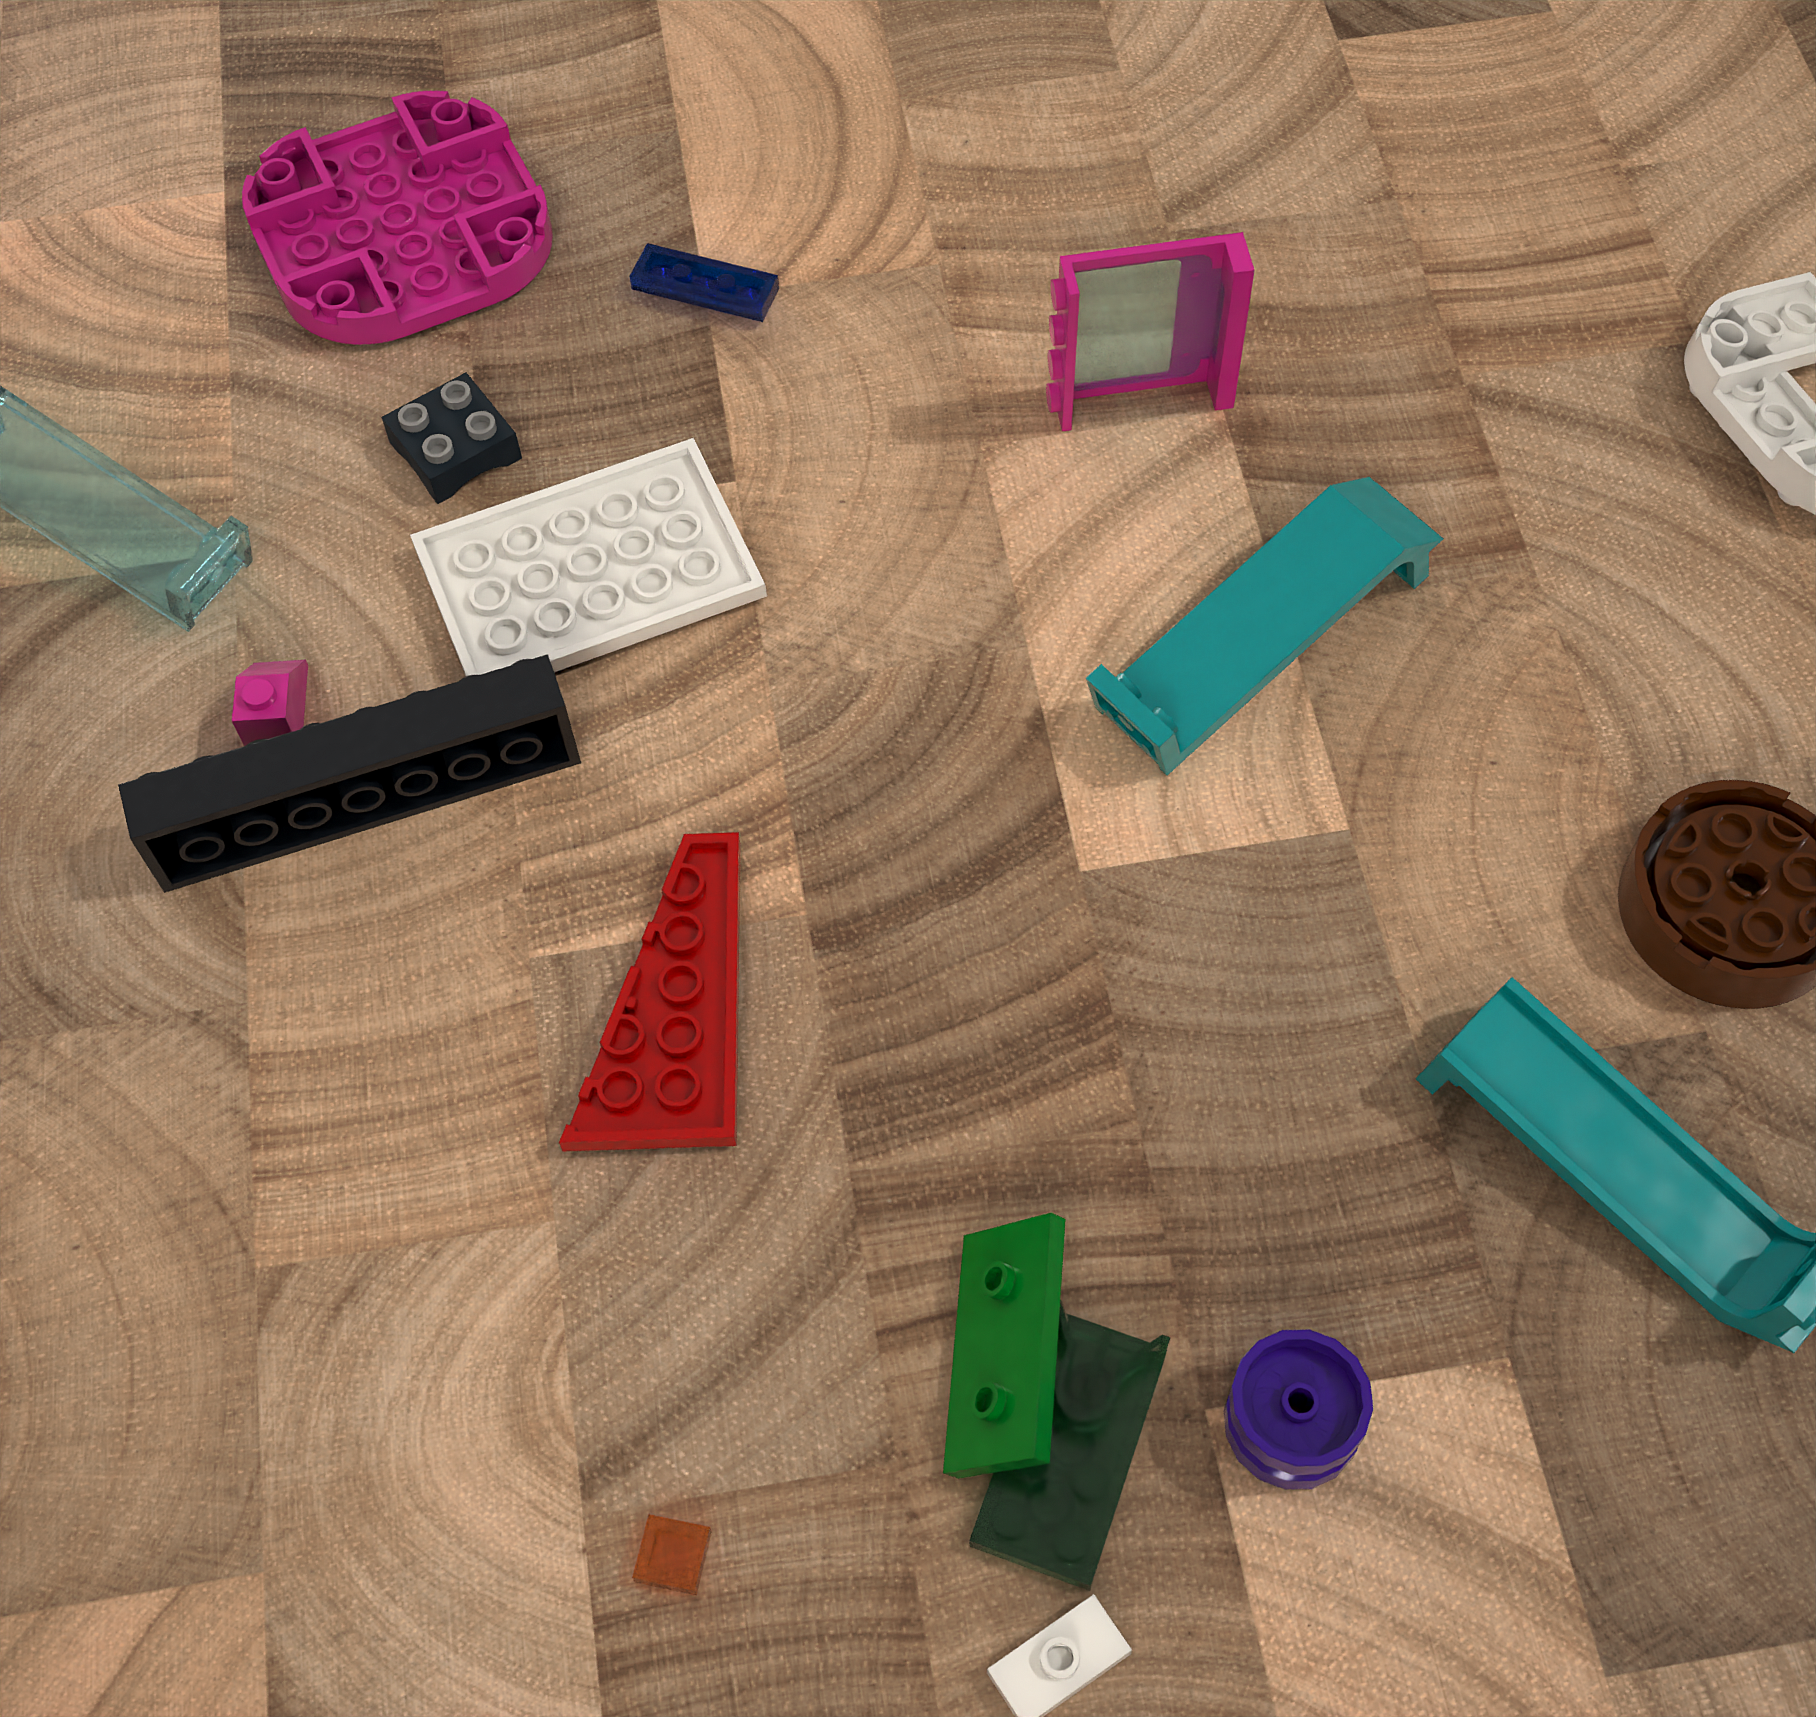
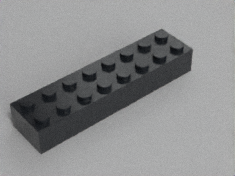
[118,654,581,893]

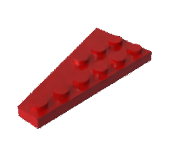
[559,832,740,1152]

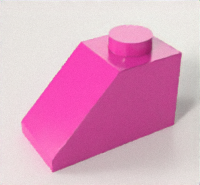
[232,659,308,746]

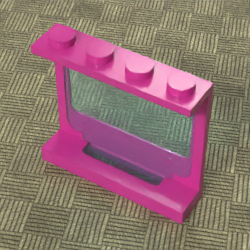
[1046,232,1255,431]

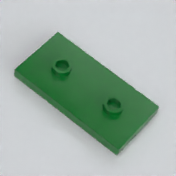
[943,1212,1066,1479]

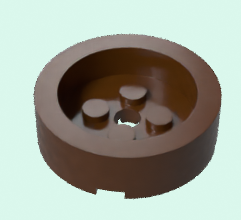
[1618,780,1816,1009]

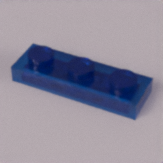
[629,243,779,322]

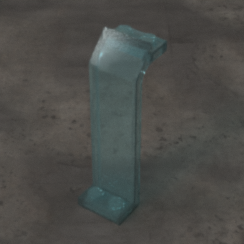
[0,386,253,632]

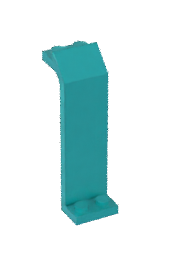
[1086,477,1444,776]
[1415,977,1816,1353]

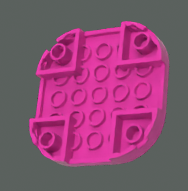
[242,91,553,345]

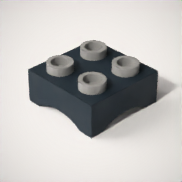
[381,372,522,504]

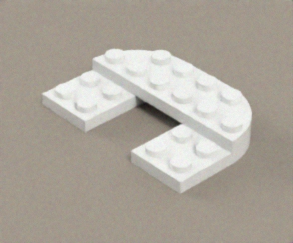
[1684,272,1816,515]

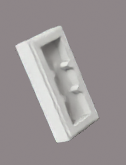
[987,1594,1132,1717]

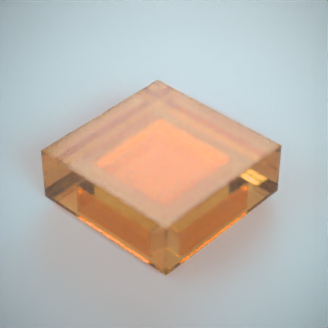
[632,1514,712,1595]

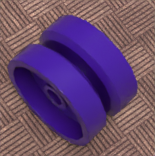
[1224,1329,1373,1490]

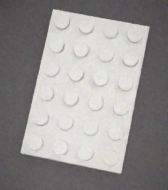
[410,438,767,676]

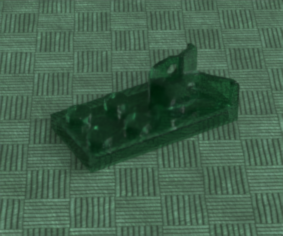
[969,1299,1171,1591]

